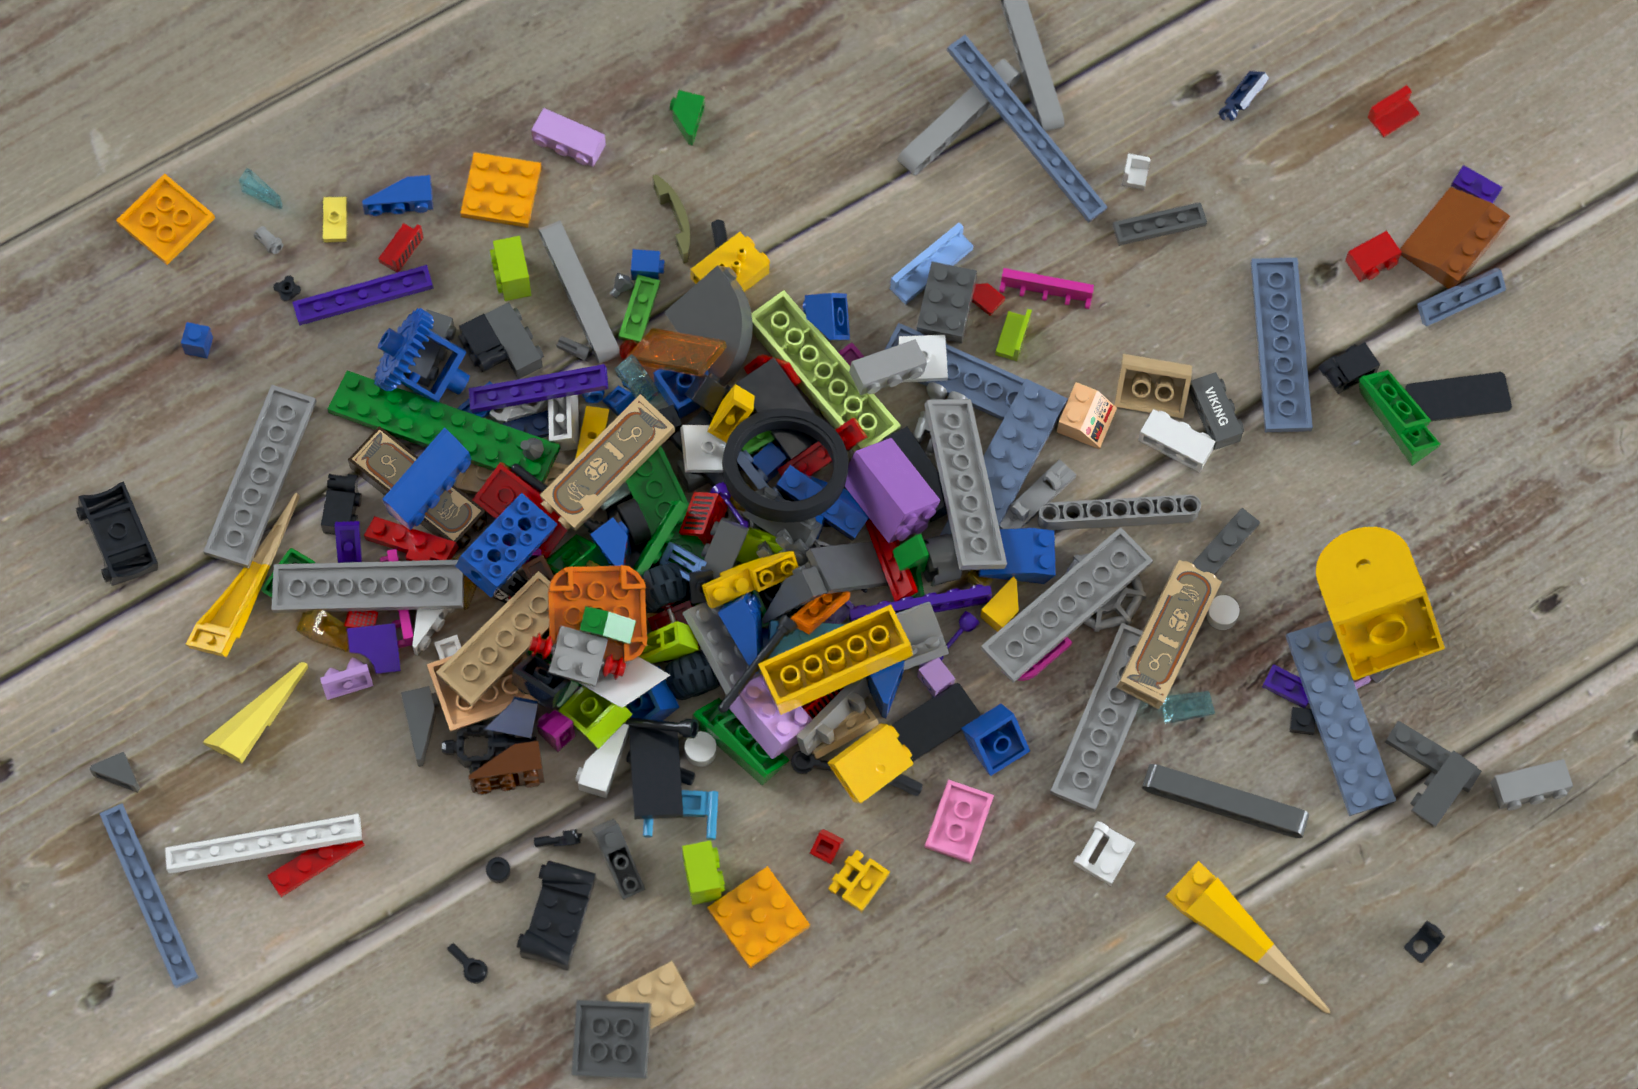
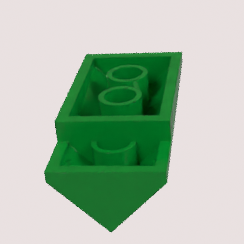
[1359,370,1441,466]
[692,698,790,786]

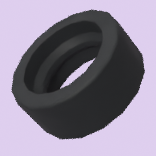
[617,498,652,546]

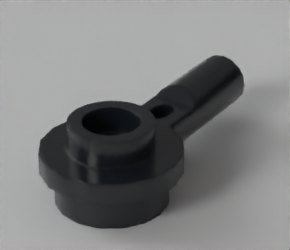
[791,750,832,774]
[534,829,583,847]
[447,943,488,984]

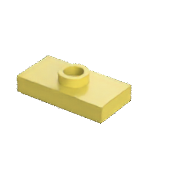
[323,197,347,242]

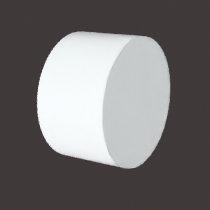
[1206,595,1240,630]
[685,732,716,767]

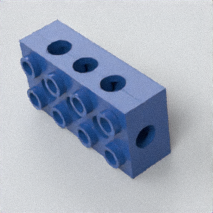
[455,493,557,597]

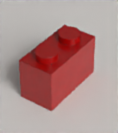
[1345,230,1402,282]

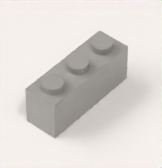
[849,339,927,395]
[1490,759,1573,811]

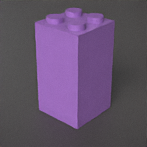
[845,438,940,543]

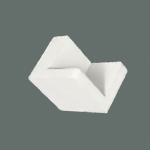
[1122,154,1150,190]

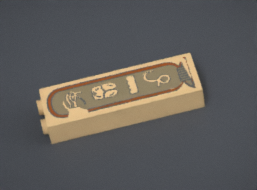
[540,394,675,532]
[1116,560,1222,709]

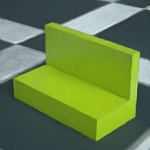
[995,309,1032,361]

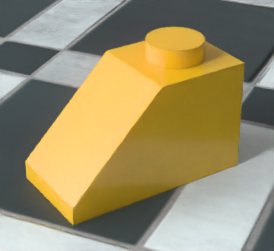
[707,384,755,443]
[980,577,1019,632]

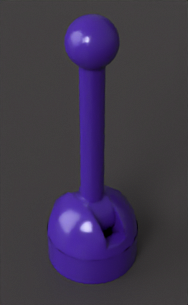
[710,482,749,528]
[939,611,980,660]

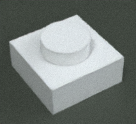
[434,635,461,660]

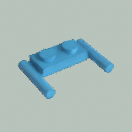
[643,790,718,841]

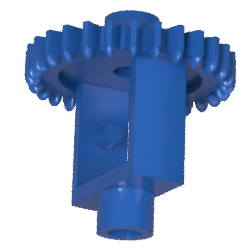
[374,308,470,402]

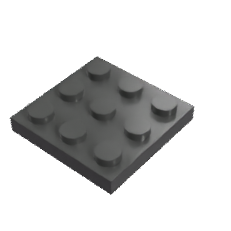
[572,1000,651,1079]

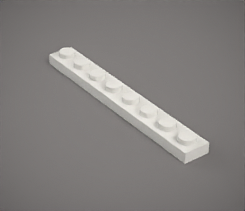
[165,814,362,874]

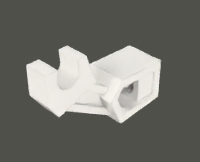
[489,400,548,424]

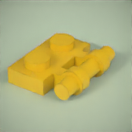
[828,850,890,913]

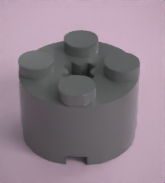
[923,533,962,587]

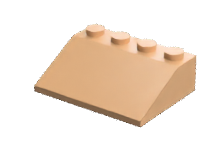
[427,653,538,732]

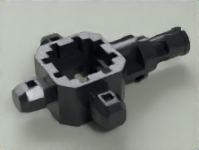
[442,721,537,774]

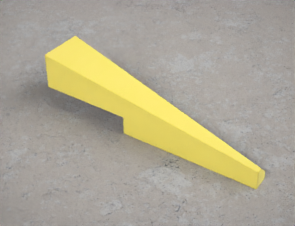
[203,662,308,764]

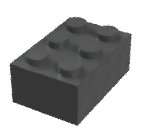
[917,262,977,343]

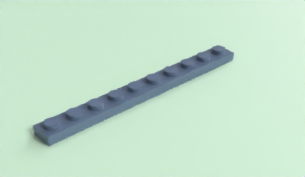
[947,35,1107,223]

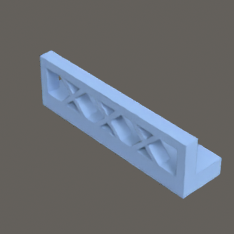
[890,223,973,305]

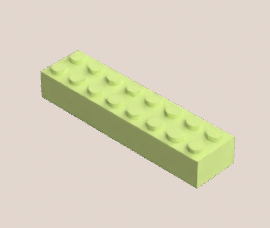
[751,290,901,452]

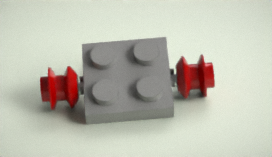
[529,626,626,687]

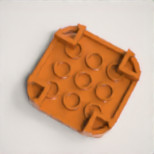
[548,565,648,662]

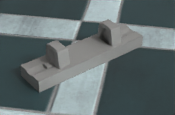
[999,459,1076,529]
[796,677,870,756]

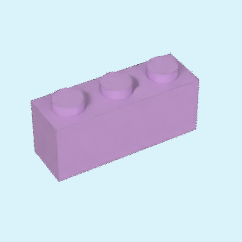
[531,108,606,167]

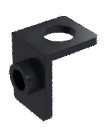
[687,569,714,604]
[1404,920,1445,963]

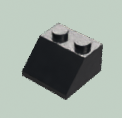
[512,654,572,709]

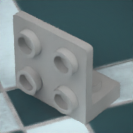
[896,602,949,670]

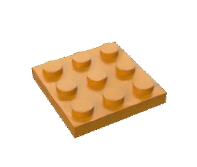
[460,152,541,228]
[116,173,215,265]
[707,866,810,968]

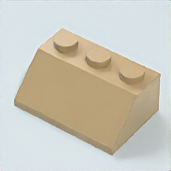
[1114,354,1192,418]

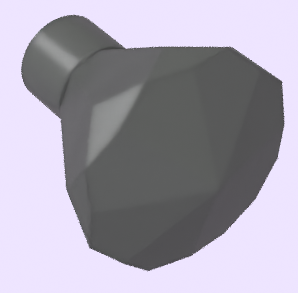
[610,273,634,299]
[520,438,544,461]

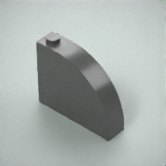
[664,265,753,386]

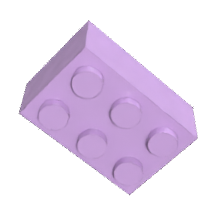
[729,675,812,759]

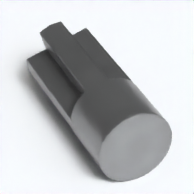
[556,336,592,361]

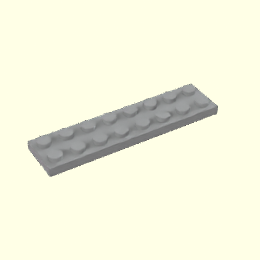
[203,385,316,569]
[924,399,1007,570]
[981,527,1153,683]
[272,560,464,613]
[1050,623,1143,812]

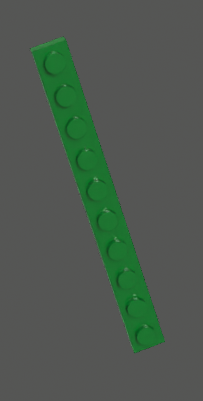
[555,500,687,709]

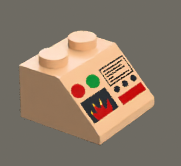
[1057,382,1117,449]

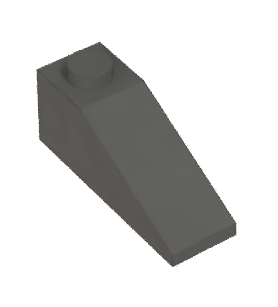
[762,565,827,624]
[401,686,439,767]

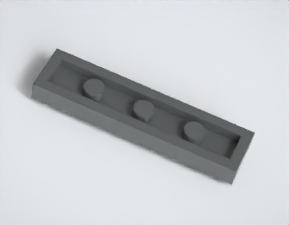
[1112,202,1207,246]
[1192,508,1260,575]
[1385,721,1481,793]

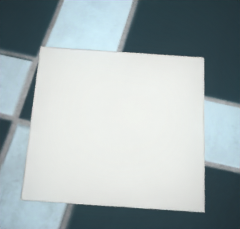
[578,657,670,708]

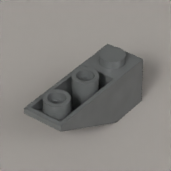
[591,818,646,899]

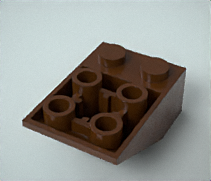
[469,741,544,795]

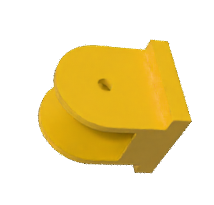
[1316,527,1445,681]

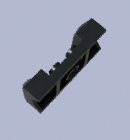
[76,481,158,586]
[517,860,597,970]

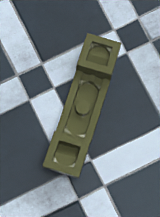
[652,174,690,264]

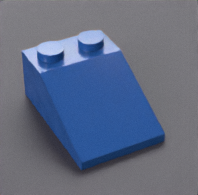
[978,528,1056,584]
[718,592,764,675]

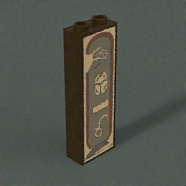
[348,426,487,553]

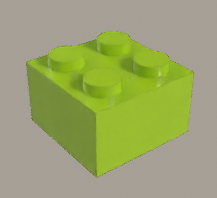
[490,236,532,301]
[558,685,632,749]
[682,840,725,905]

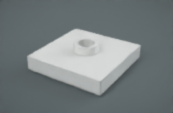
[898,335,948,382]
[680,425,726,473]

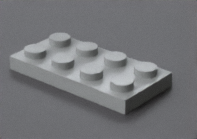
[683,602,761,695]

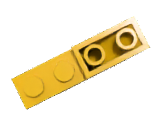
[702,551,798,609]

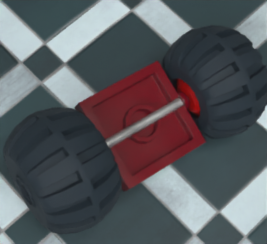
[640,563,721,700]

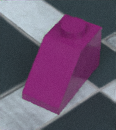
[537,710,575,752]

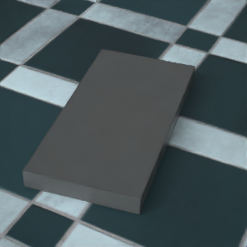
[805,541,889,594]

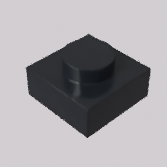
[1289,707,1315,735]

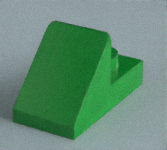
[893,534,929,574]

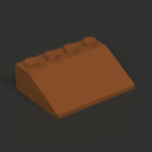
[1400,187,1510,289]

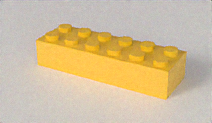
[758,604,913,715]

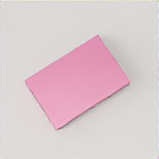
[924,779,994,864]

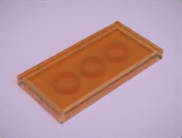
[627,328,727,376]

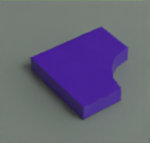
[347,623,401,674]

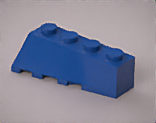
[775,465,869,541]

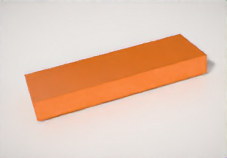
[790,591,850,635]

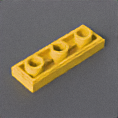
[575,406,609,459]

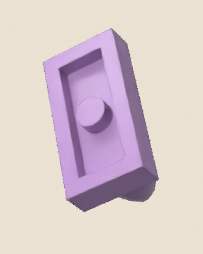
[320,657,373,700]

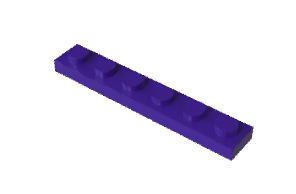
[292,265,434,326]
[469,364,608,413]
[849,585,992,622]

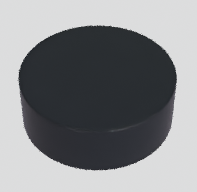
[486,857,511,883]

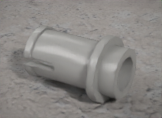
[254,226,283,254]

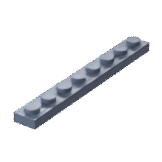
[99,803,199,988]

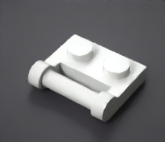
[1073,821,1135,886]

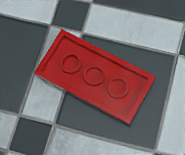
[472,462,569,558]

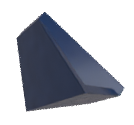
[485,696,538,738]

